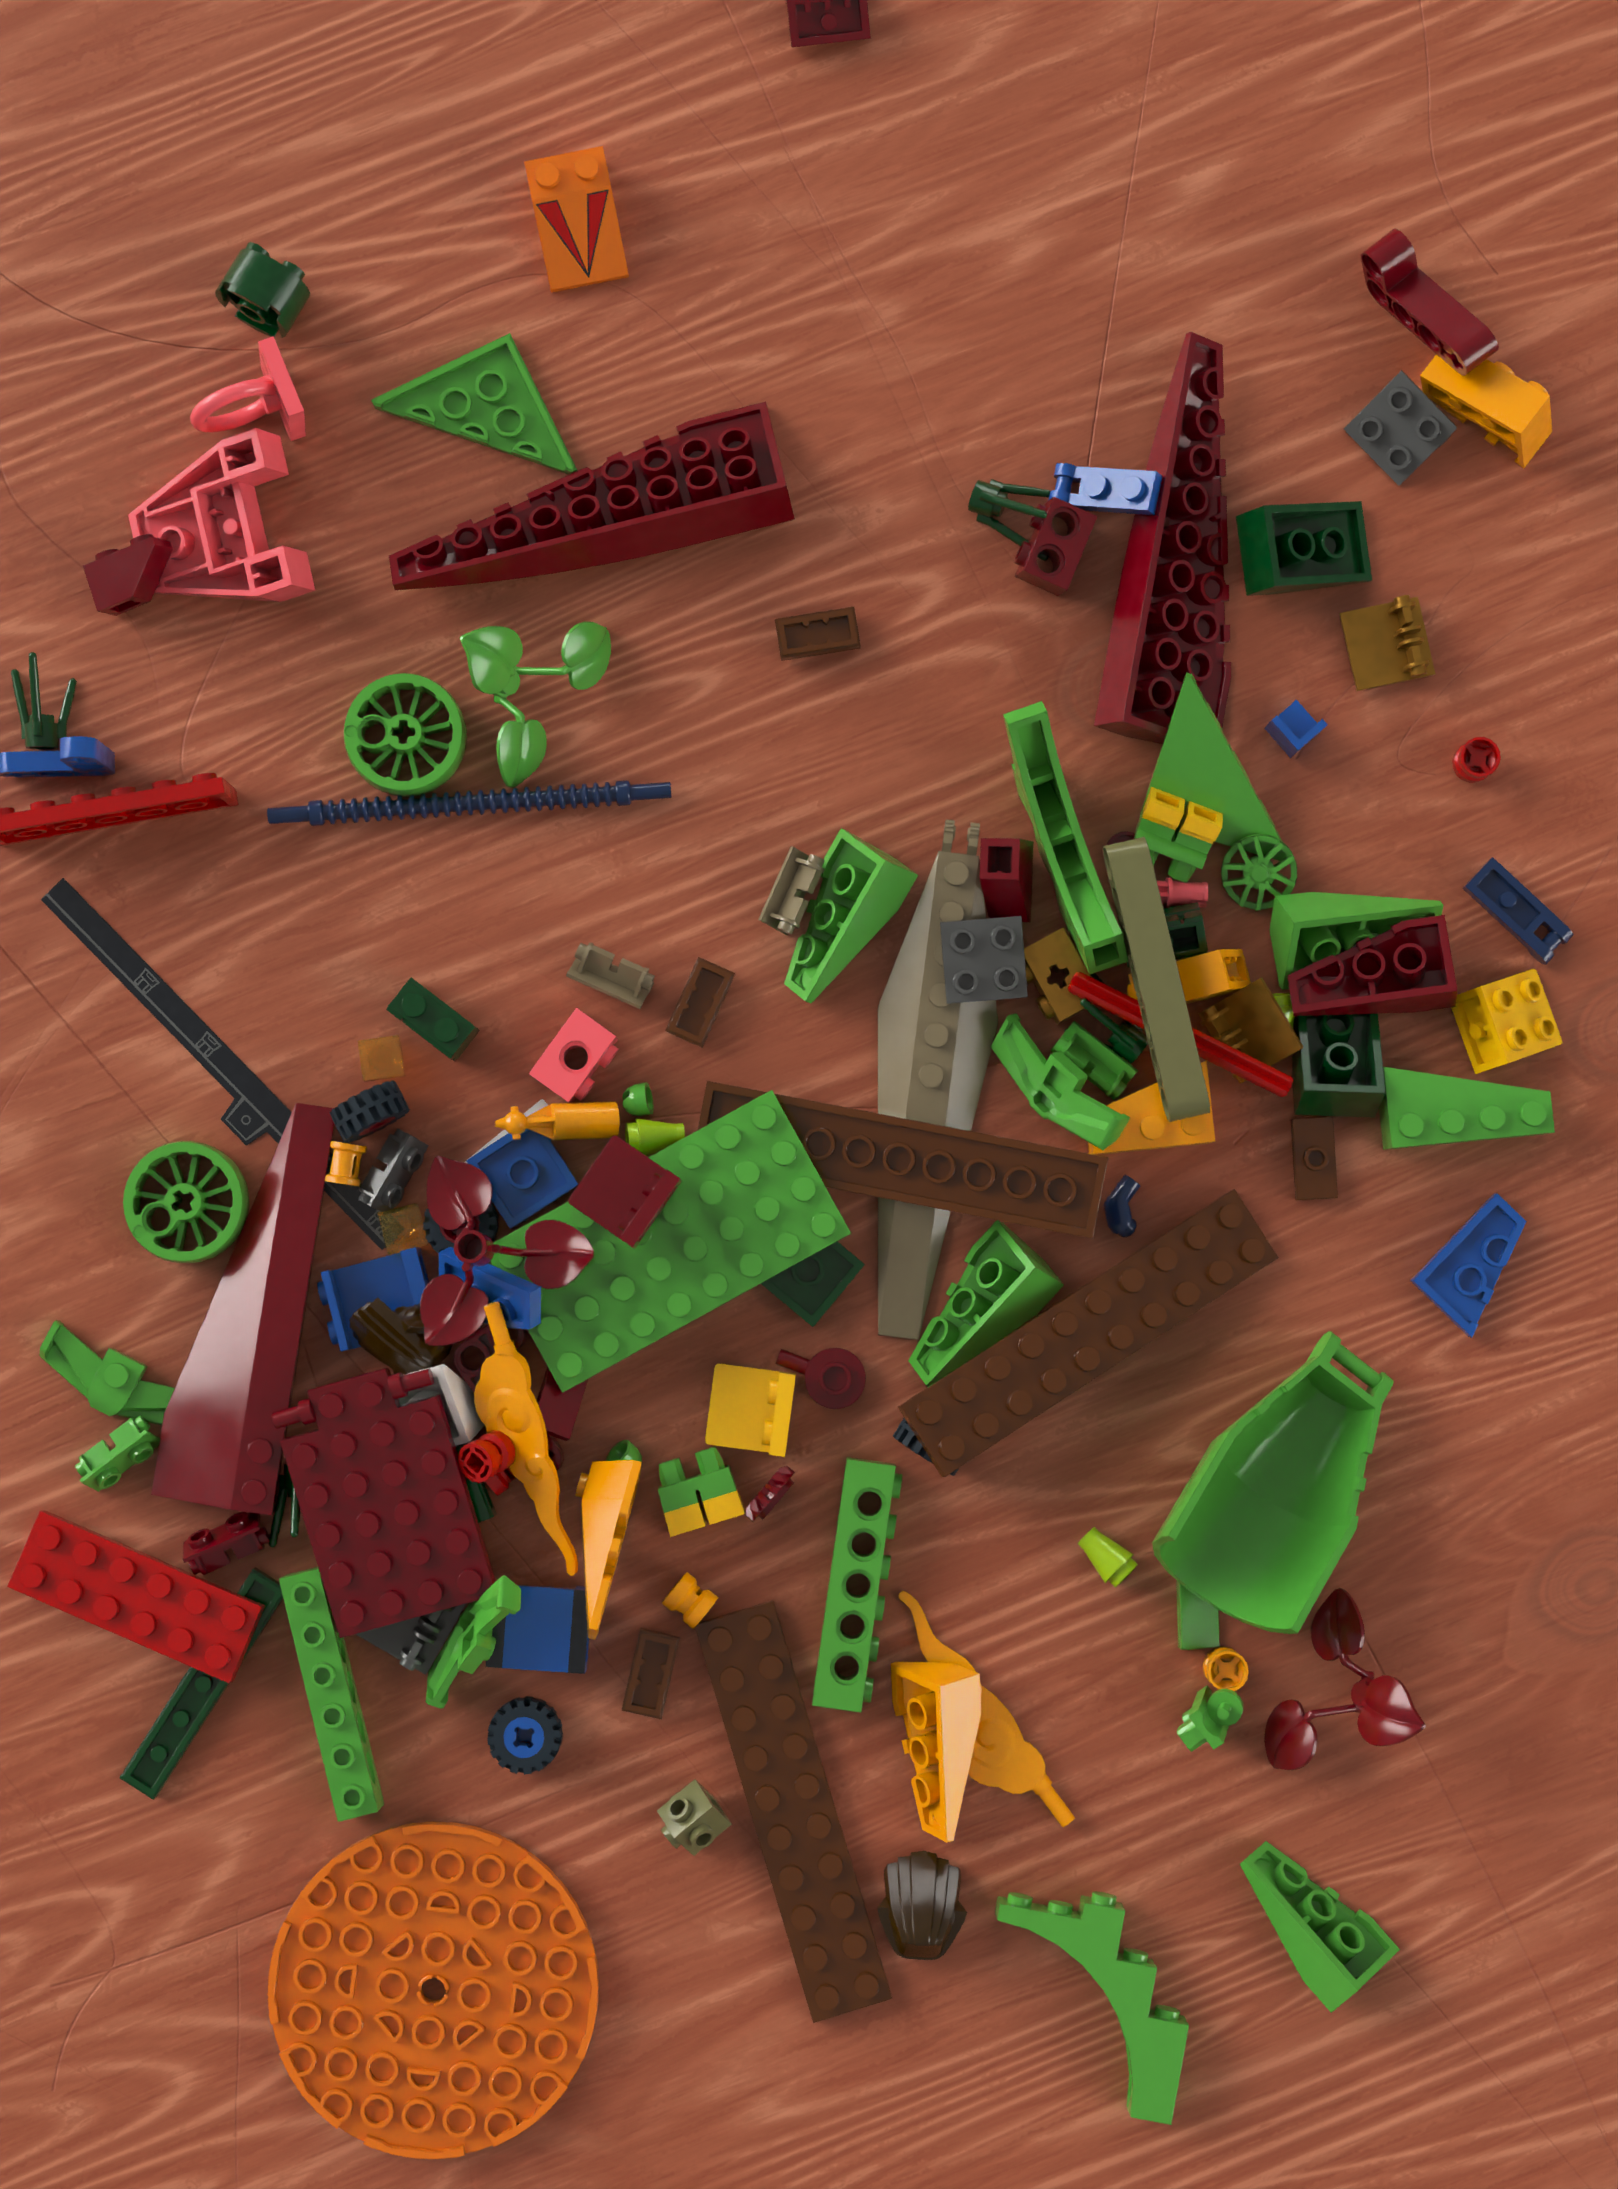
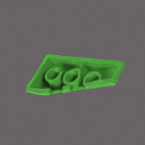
[784,828,918,1003]
[1269,892,1444,990]
[908,1220,1064,1387]
[1240,1841,1400,2013]

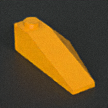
[575,1460,642,1640]
[891,1662,982,1843]

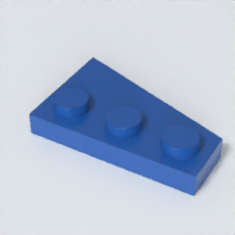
[1410,1193,1527,1338]
[439,1247,541,1329]

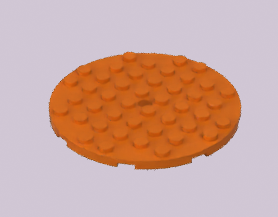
[267,1821,599,2159]

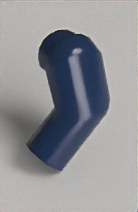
[1104,1174,1141,1237]

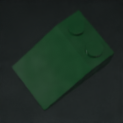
[1236,501,1372,596]
[1292,1014,1385,1118]

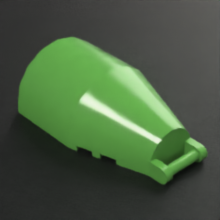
[1152,1331,1394,1634]

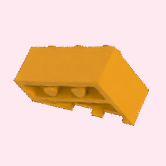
[1420,354,1552,468]
[1087,1060,1215,1155]

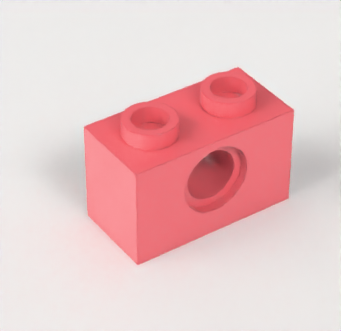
[529,1008,619,1103]

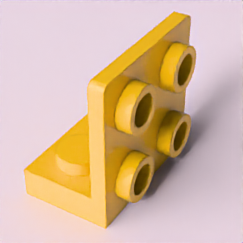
[1451,969,1562,1074]
[705,1363,796,1457]

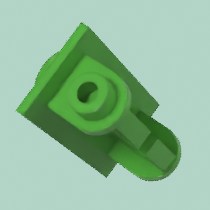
[1050,1021,1138,1100]
[75,1415,160,1492]

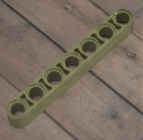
[1103,837,1210,1122]

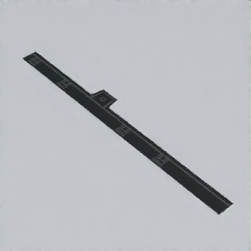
[41,878,405,1250]

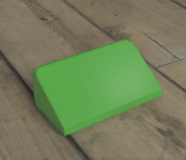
[1176,1580,1220,1650]

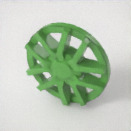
[1221,834,1297,911]

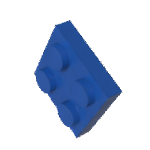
[466,1129,579,1229]

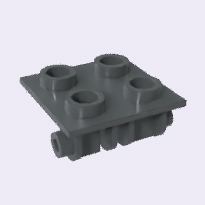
[1344,370,1458,486]
[940,916,1028,1004]
[356,1603,467,1675]

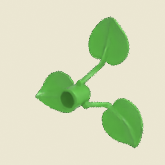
[460,621,611,788]

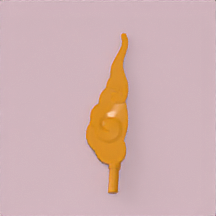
[474,1301,578,1576]
[898,1591,1075,1827]

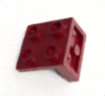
[568,1135,682,1249]

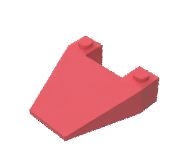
[128,428,315,602]

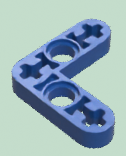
[0,736,115,778]

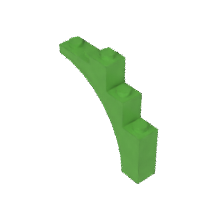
[1003,701,1128,975]
[995,1891,1189,2125]

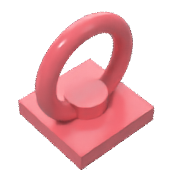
[190,336,306,441]

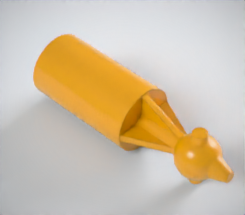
[495,1101,620,1140]

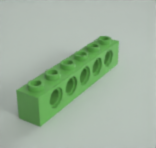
[812,1457,902,1713]
[279,1567,384,1822]

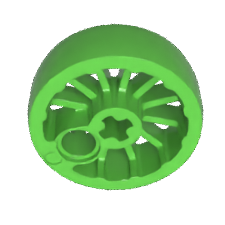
[344,673,467,797]
[123,1141,249,1263]

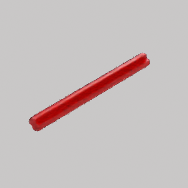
[1068,972,1294,1097]

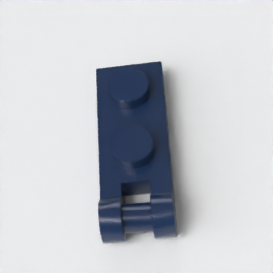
[1462,857,1574,965]

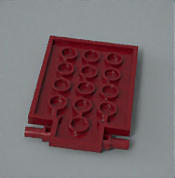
[272,1368,496,1638]

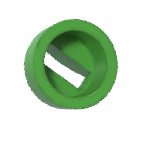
[622,1082,654,1116]
[606,1440,642,1462]

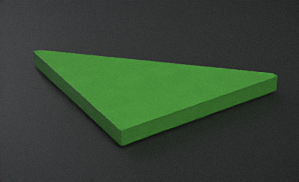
[371,333,577,474]
[1139,672,1286,861]

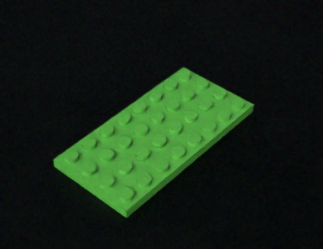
[491,1090,851,1393]

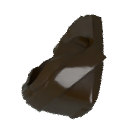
[349,1297,453,1375]
[877,1851,967,1960]

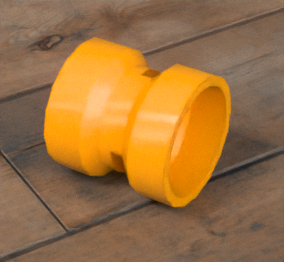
[661,1572,719,1629]
[1202,1646,1249,1691]

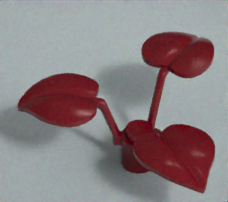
[420,1156,594,1346]
[1264,1588,1426,1771]

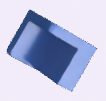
[1264,700,1328,758]

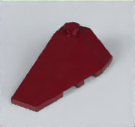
[1287,915,1458,1016]

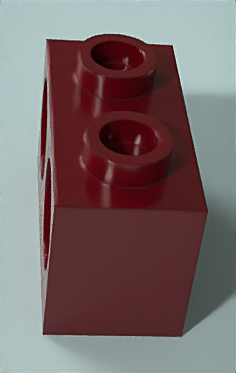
[1014,497,1098,596]

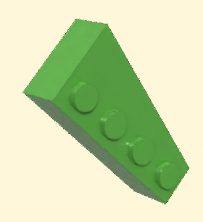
[1379,1067,1555,1150]

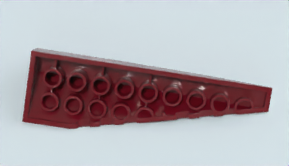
[1094,332,1231,744]
[389,402,795,590]
[151,1103,334,1515]

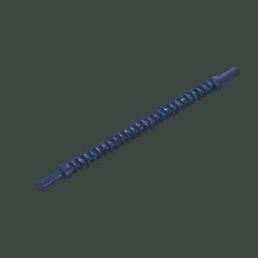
[267,780,672,826]

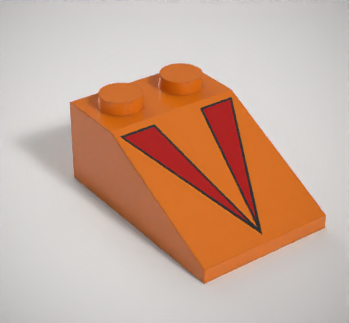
[524,146,629,293]

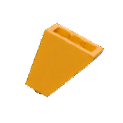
[1127,949,1251,1004]

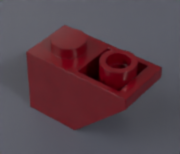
[83,534,173,616]
[979,838,1034,923]

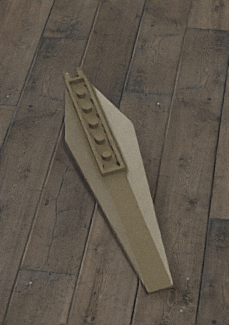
[878,819,998,1340]

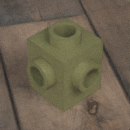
[657,1779,732,1856]

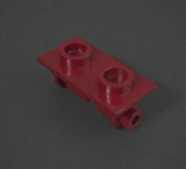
[183,1512,271,1575]

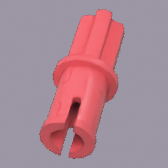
[1157,877,1208,908]

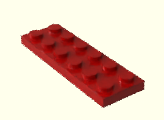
[0,773,239,846]
[7,1510,265,1683]

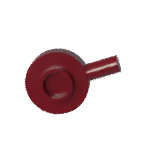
[776,1348,866,1409]

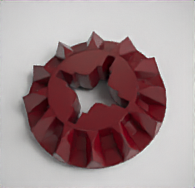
[745,1466,795,1522]

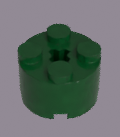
[215,242,310,338]

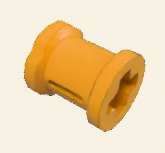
[325,1141,367,1187]

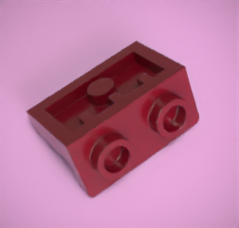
[785,0,871,47]

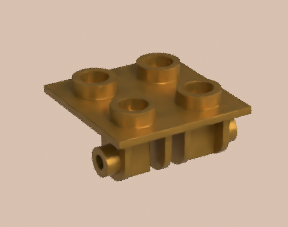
[1339,595,1436,691]
[1199,977,1304,1083]

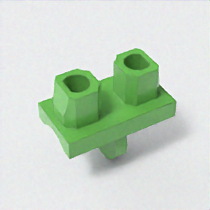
[1176,1686,1244,1752]

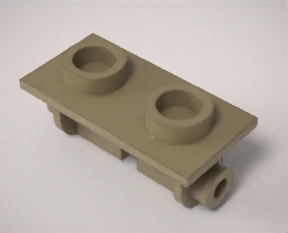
[758,846,825,935]
[566,942,655,1009]

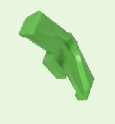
[991,1013,1130,1150]
[39,1320,175,1425]
[426,1575,521,1709]

